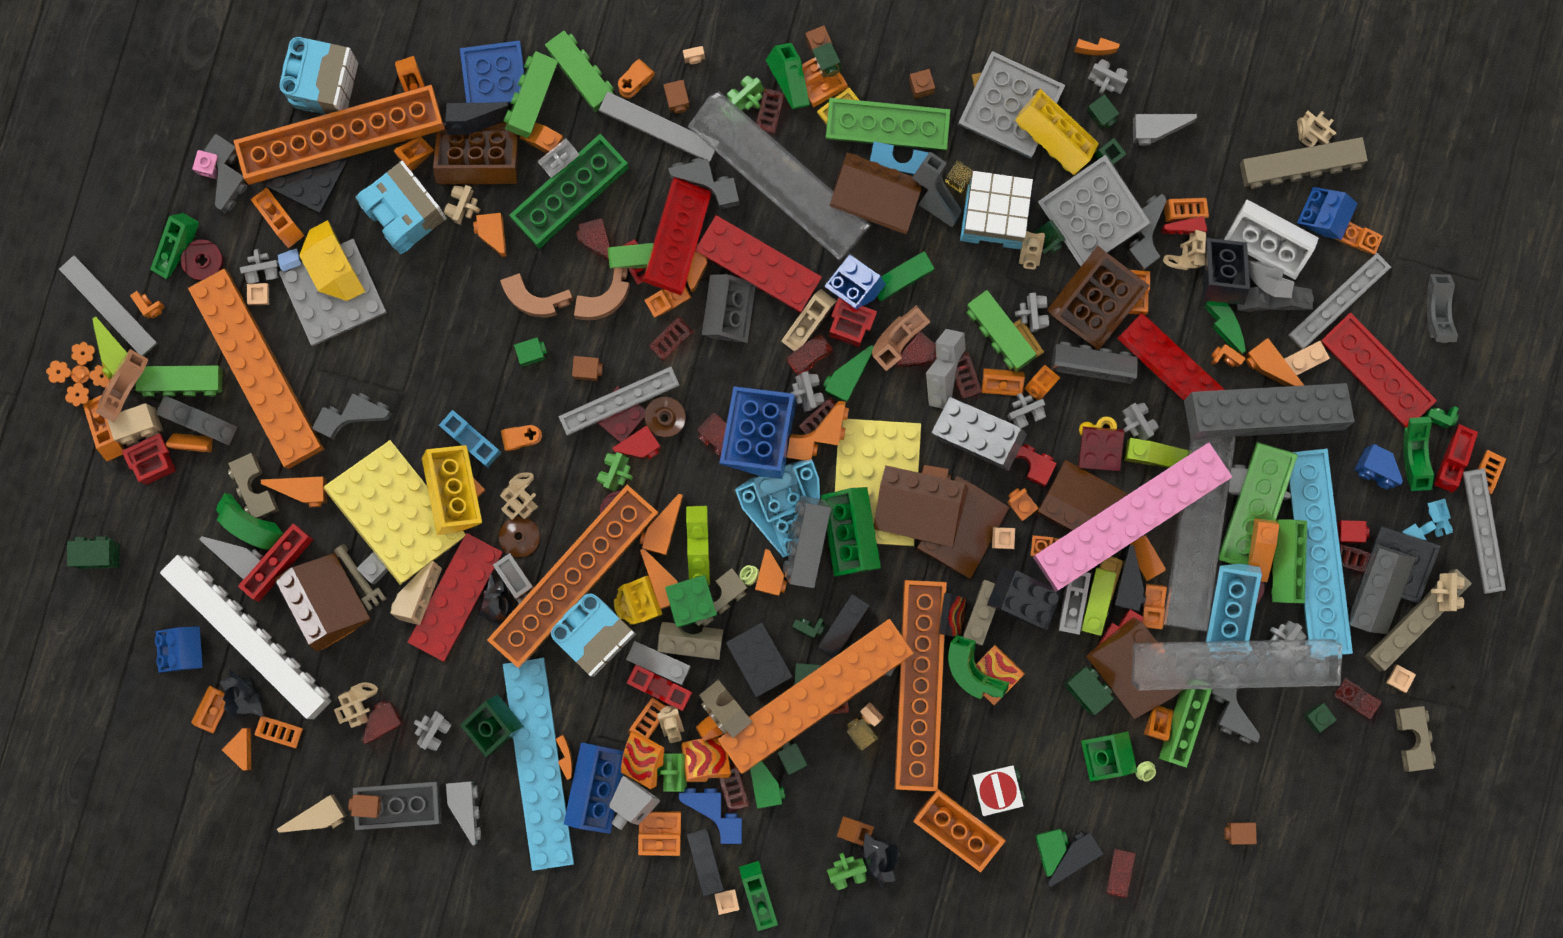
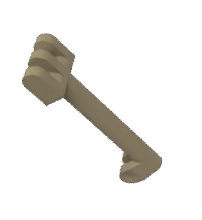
[334,544,387,611]

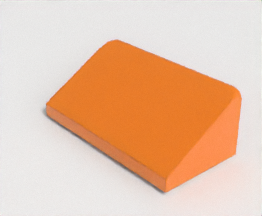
[982,369,1025,396]
[166,433,213,452]
[1126,535,1166,581]
[191,686,225,733]

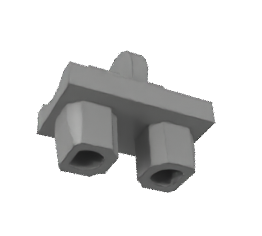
[1088,59,1128,94]
[538,138,580,178]
[240,249,280,284]
[1015,293,1049,333]
[790,372,824,412]
[1007,393,1046,428]
[1122,403,1159,440]
[1268,621,1306,660]
[414,711,451,751]

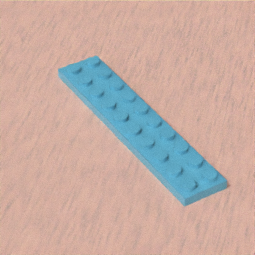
[1289,449,1353,658]
[503,658,574,871]

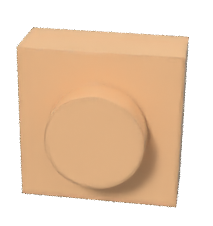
[683,46,705,64]
[247,283,269,305]
[992,527,1015,549]
[1386,665,1416,693]
[860,702,884,727]
[715,889,740,915]

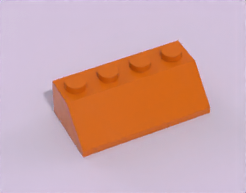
[913,789,1006,872]

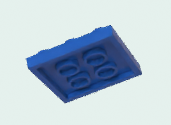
[460,41,525,104]

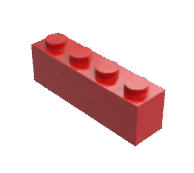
[238,524,314,602]

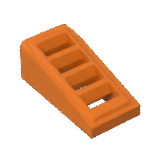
[1164,198,1209,222]
[1478,450,1506,495]
[628,697,666,739]
[255,716,303,748]

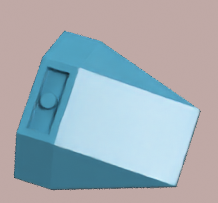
[735,459,820,557]

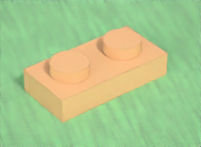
[1284,341,1330,375]

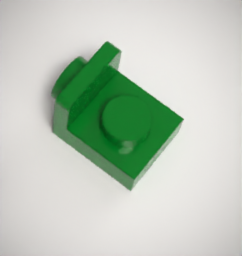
[1424,406,1459,429]

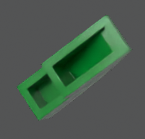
[877,251,934,302]
[1203,301,1246,355]

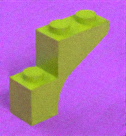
[686,506,710,585]

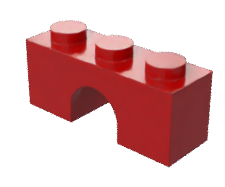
[1015,444,1057,487]
[627,665,693,711]

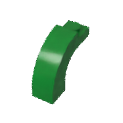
[1403,417,1434,491]
[216,493,283,550]
[948,635,1009,699]

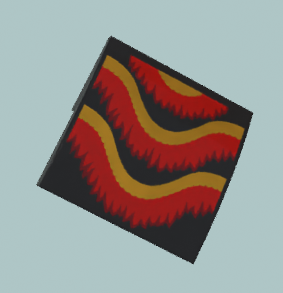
[939,593,967,638]

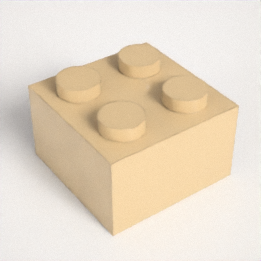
[107,403,163,446]

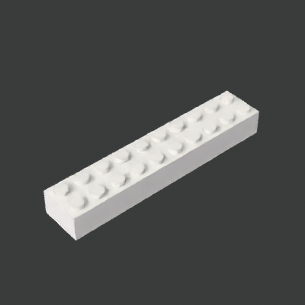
[160,555,332,719]

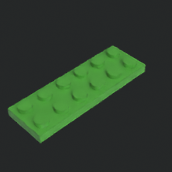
[825,98,950,151]
[1218,442,1298,565]

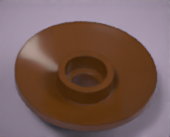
[644,397,685,437]
[499,517,540,558]

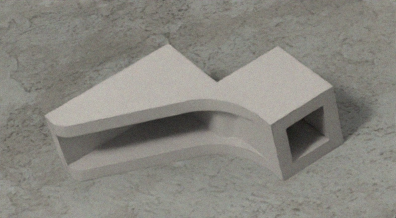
[926,329,966,409]

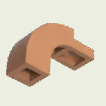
[574,268,630,320]
[500,273,574,318]
[872,305,930,371]
[96,349,148,422]

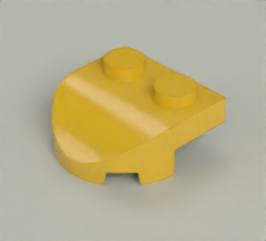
[614,576,662,624]

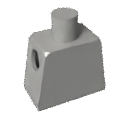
[609,776,660,830]

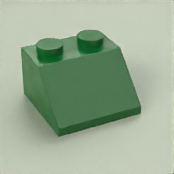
[1081,731,1137,782]

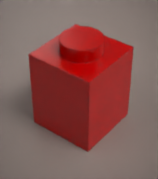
[1337,520,1369,543]

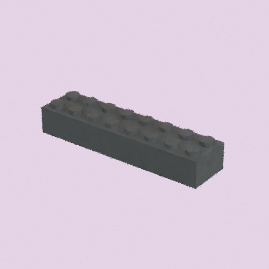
[1184,383,1355,439]

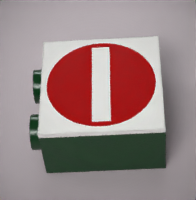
[971,765,1025,816]

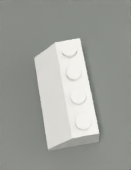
[1224,200,1319,280]

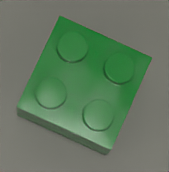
[665,575,717,628]

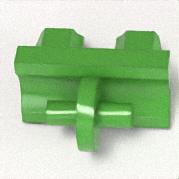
[727,76,765,115]
[597,452,633,492]
[660,754,687,792]
[827,853,867,890]

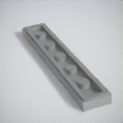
[599,91,718,162]
[1288,253,1391,350]
[59,256,158,357]
[558,367,680,436]
[1463,468,1506,594]

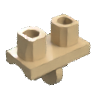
[444,185,481,225]
[1019,231,1045,269]
[1431,573,1464,611]
[657,706,684,743]

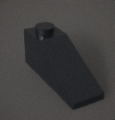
[445,102,509,135]
[1113,544,1146,611]
[818,594,869,657]
[687,828,724,896]
[1046,831,1103,887]

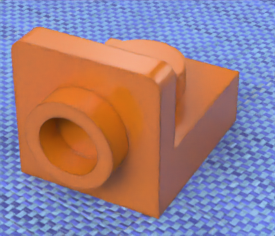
[130,291,165,319]
[1211,344,1245,367]
[1025,365,1060,401]
[1007,488,1039,521]

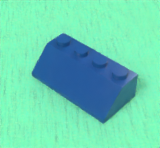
[563,742,624,834]

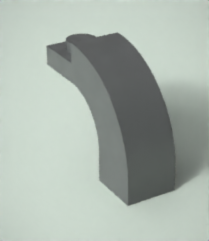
[1427,274,1458,343]

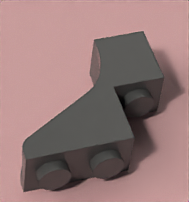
[204,134,247,214]
[912,152,962,227]
[668,158,739,209]
[1127,194,1166,271]
[1237,286,1314,312]
[312,393,392,440]
[156,396,237,445]
[1210,670,1260,744]

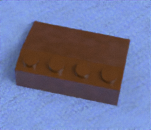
[433,122,518,184]
[829,153,922,234]
[1047,246,1150,350]
[1036,460,1128,532]
[874,465,969,548]
[916,476,1009,579]
[274,553,371,652]
[1086,617,1189,719]

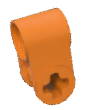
[618,59,655,99]
[501,425,542,451]

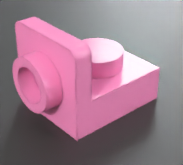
[192,150,218,179]

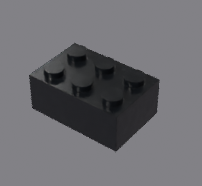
[1202,238,1250,305]
[987,567,1062,630]
[726,623,792,698]

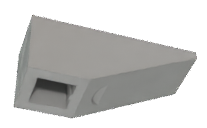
[446,781,481,845]

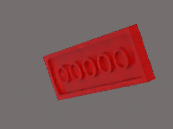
[643,177,712,296]
[695,215,822,313]
[1117,313,1225,400]
[1321,313,1437,428]
[408,533,503,662]

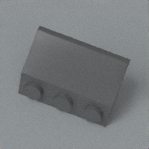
[702,274,755,343]

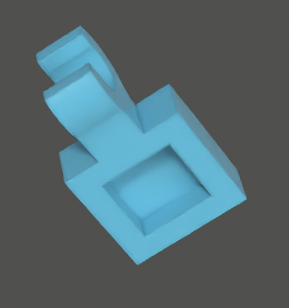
[1428,499,1453,537]
[1402,521,1437,540]

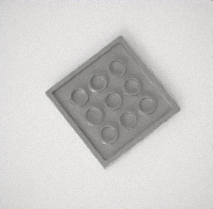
[958,51,1065,159]
[1038,155,1151,266]
[279,239,387,346]

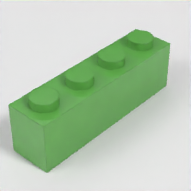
[545,31,614,112]
[504,51,558,138]
[966,290,1037,372]
[136,366,223,397]
[1271,520,1307,603]
[1159,680,1212,768]

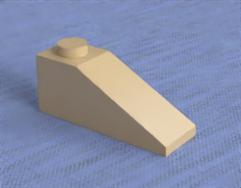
[781,289,837,353]
[390,561,442,625]
[277,795,347,832]

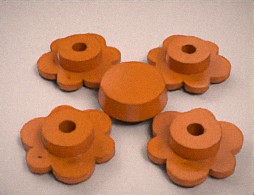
[46,342,110,406]

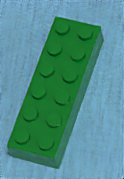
[509,134,629,249]

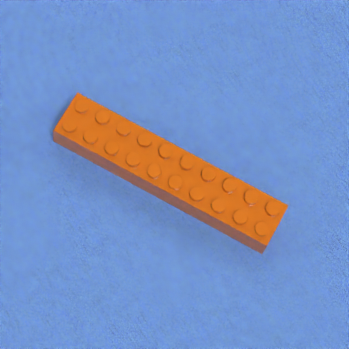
[233,85,445,185]
[188,269,325,469]
[487,485,658,669]
[894,580,947,791]
[718,619,914,774]

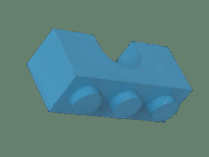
[870,141,928,176]
[439,410,501,468]

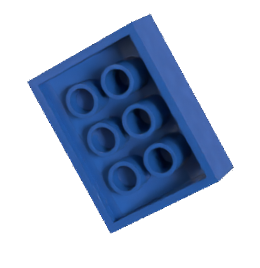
[720,386,796,479]

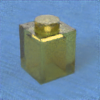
[945,160,973,193]
[846,718,878,751]

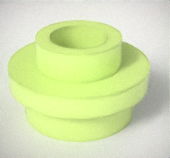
[740,565,759,586]
[1135,761,1156,781]

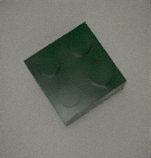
[67,537,120,569]
[1063,667,1114,715]
[460,694,524,757]

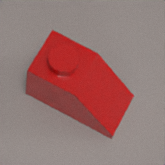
[613,426,661,460]

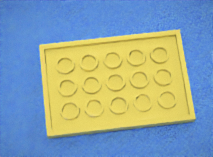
[835,419,921,546]
[324,440,466,585]

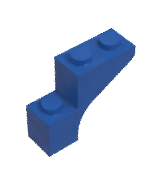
[679,788,742,844]

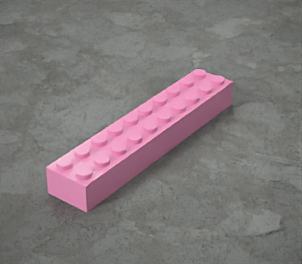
[1033,443,1232,591]

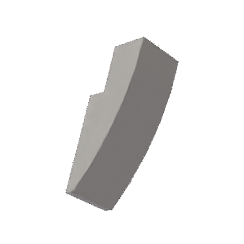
[1248,260,1294,298]
[493,553,534,604]

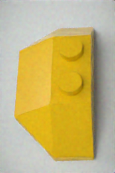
[299,220,366,301]

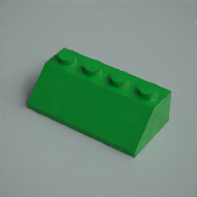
[821,487,881,577]

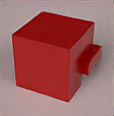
[829,298,877,348]
[122,433,176,485]

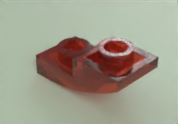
[786,334,833,375]
[1334,678,1382,720]
[1106,849,1136,898]

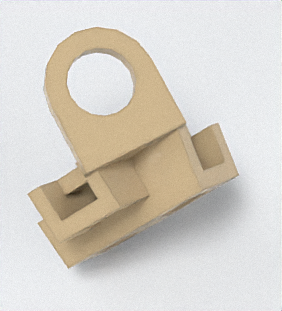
[1297,111,1336,147]
[1163,230,1206,270]
[500,473,538,520]
[334,682,378,728]

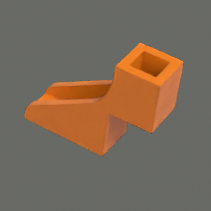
[787,401,849,460]

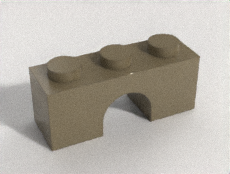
[228,453,279,519]
[696,568,747,627]
[962,580,996,646]
[658,622,723,660]
[699,680,752,738]
[1395,706,1436,772]

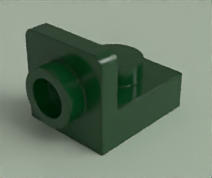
[1034,220,1066,254]
[792,618,825,639]

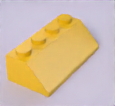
[1015,88,1099,175]
[422,445,482,535]

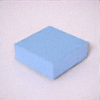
[278,248,301,272]

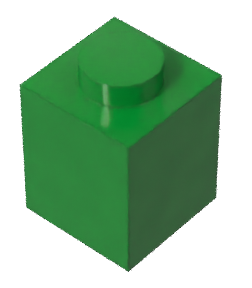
[514,338,547,367]

